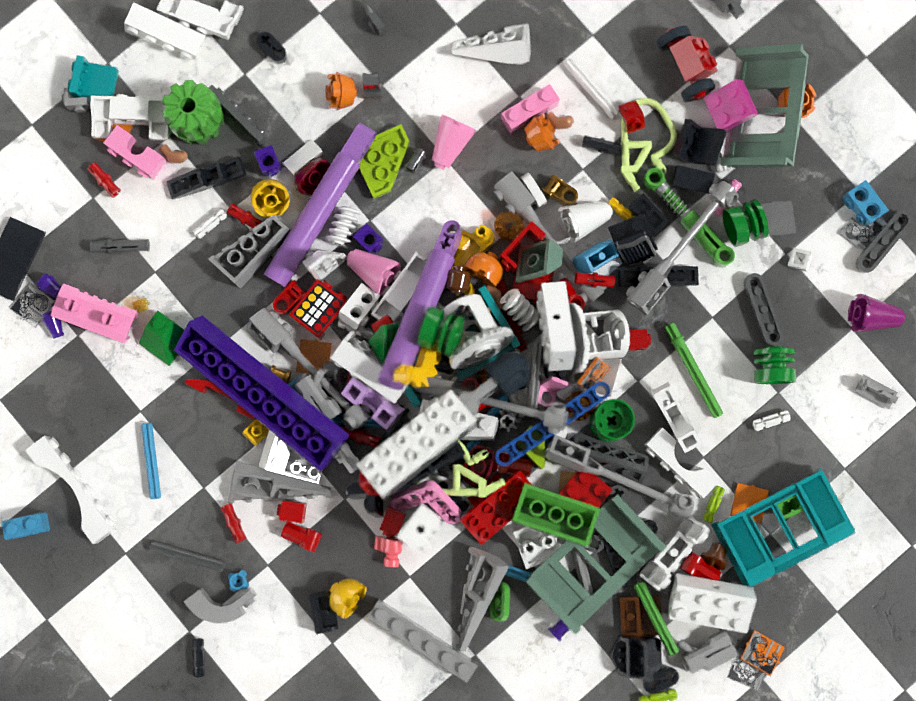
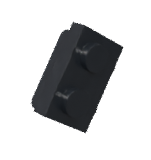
[673,119,727,165]

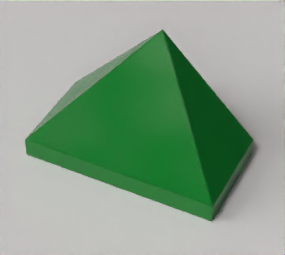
[368,323,399,364]

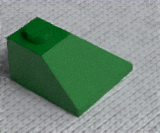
[139,311,184,366]

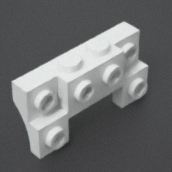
[157,0,244,40]
[90,94,170,140]
[371,252,427,326]
[638,516,710,590]

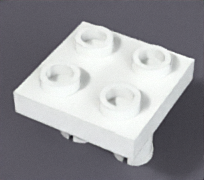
[513,527,559,569]

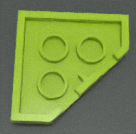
[359,124,409,199]

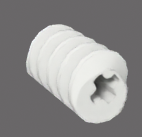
[326,206,361,248]
[500,289,540,331]

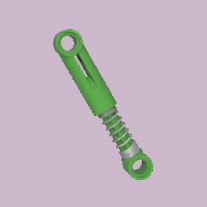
[643,168,735,268]

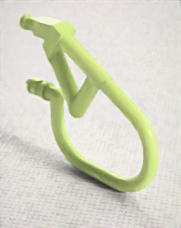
[620,98,677,192]
[414,441,506,497]

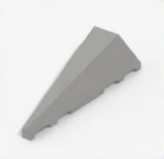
[228,461,331,504]
[456,547,509,652]

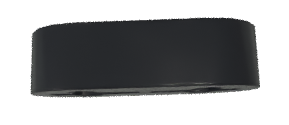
[257,32,287,64]
[642,666,679,694]

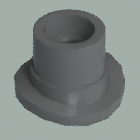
[323,362,347,384]

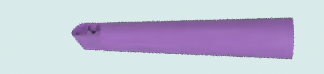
[264,123,377,287]
[378,220,462,390]

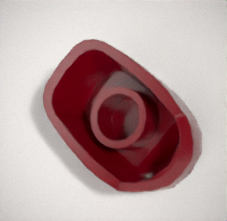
[293,157,331,196]
[462,445,495,487]

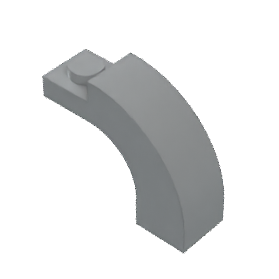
[184,588,257,623]

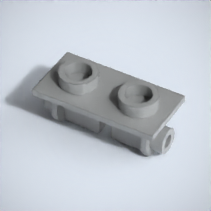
[855,374,898,409]

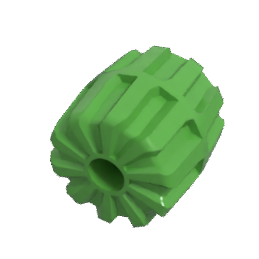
[162,80,224,145]

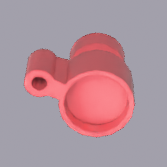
[374,536,403,567]

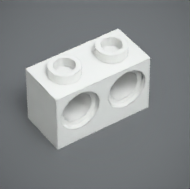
[338,283,380,331]

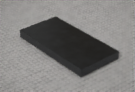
[0,217,46,301]

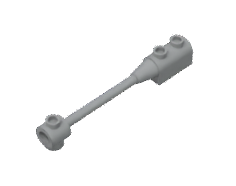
[493,171,606,304]
[626,181,739,315]
[248,308,371,431]
[414,371,568,434]
[544,435,694,519]

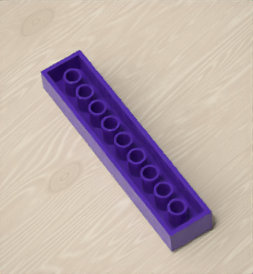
[174,315,349,471]

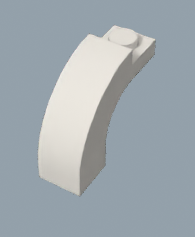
[651,382,702,453]

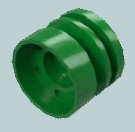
[722,199,769,247]
[418,306,464,356]
[753,346,796,385]
[589,399,635,443]

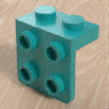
[68,55,119,100]

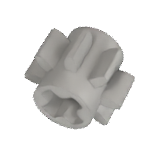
[498,409,522,432]

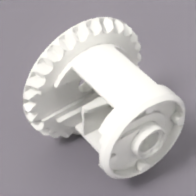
[442,294,514,369]
[569,303,630,373]

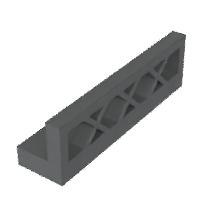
[573,433,649,484]

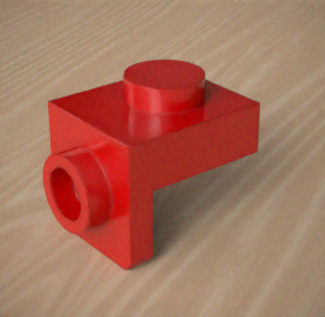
[618,100,645,133]

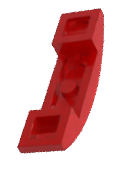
[185,379,256,420]

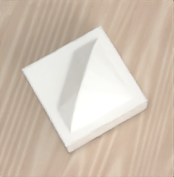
[788,248,813,272]

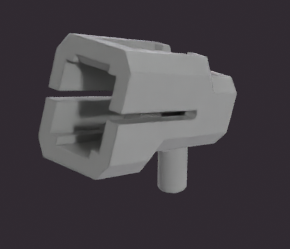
[294,368,343,420]
[677,630,738,674]

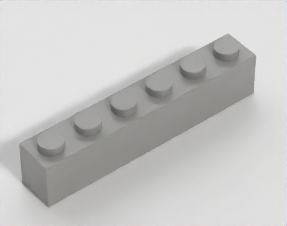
[367,599,478,682]

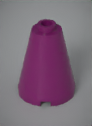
[848,294,905,332]

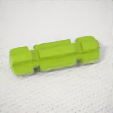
[702,486,725,523]
[639,689,678,701]

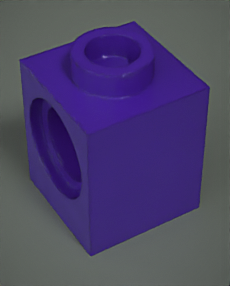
[254,145,282,177]
[353,223,384,254]

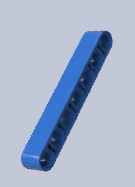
[495,382,610,466]

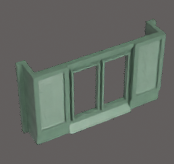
[720,44,809,168]
[526,494,667,635]

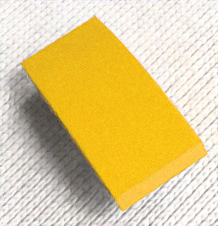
[242,419,270,447]

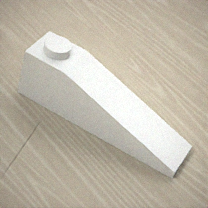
[451,24,531,65]
[302,250,347,281]

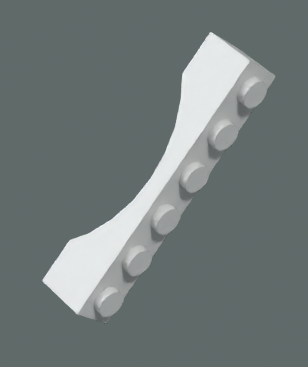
[25,436,116,544]

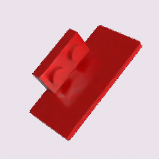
[460,469,532,545]

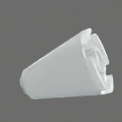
[558,202,613,243]

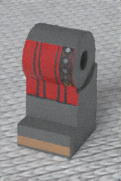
[362,72,381,99]

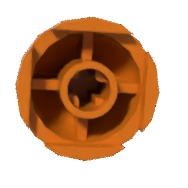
[464,251,503,287]

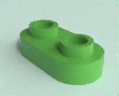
[490,582,510,622]

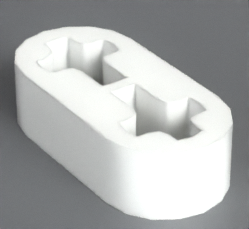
[520,173,547,208]

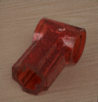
[492,453,533,477]

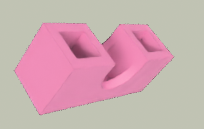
[501,84,560,135]
[104,125,167,179]

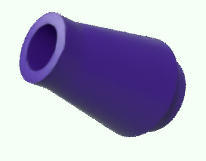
[36,273,61,298]
[42,311,64,339]

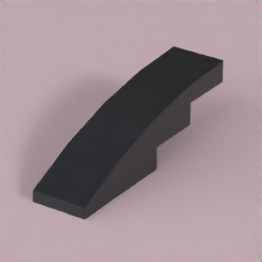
[166,157,247,200]
[618,266,699,287]
[395,442,465,494]

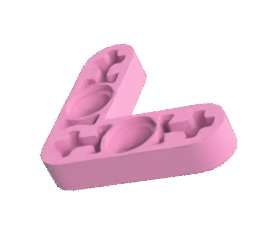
[390,480,462,524]

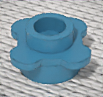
[228,570,249,592]

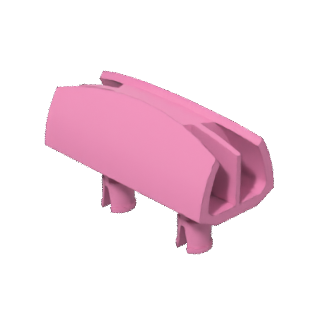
[51,283,138,344]

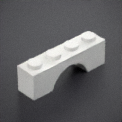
[644,427,719,498]

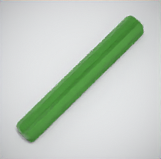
[634,582,679,656]

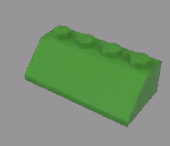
[512,483,600,548]

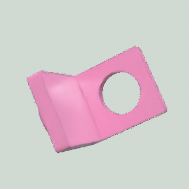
[538,376,568,408]

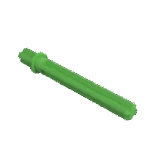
[665,323,723,418]

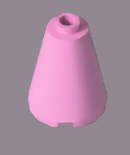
[432,114,476,170]
[346,249,401,296]

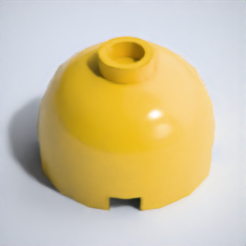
[251,179,290,218]
[330,578,367,619]

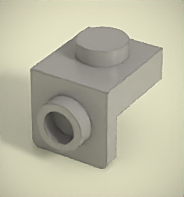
[62,88,91,113]

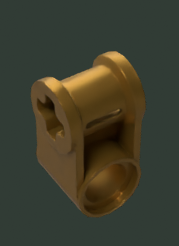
[541,175,578,206]

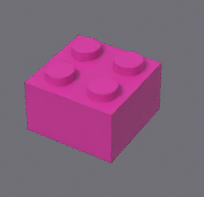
[703,79,759,131]

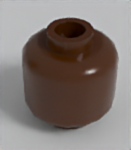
[445,266,471,294]

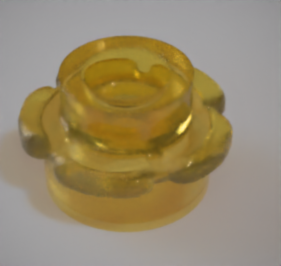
[132,297,150,313]

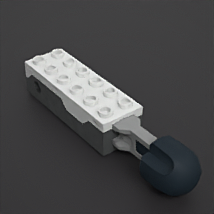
[356,352,530,500]

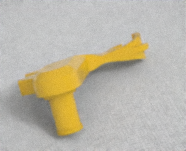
[452,225,495,296]
[393,342,442,388]

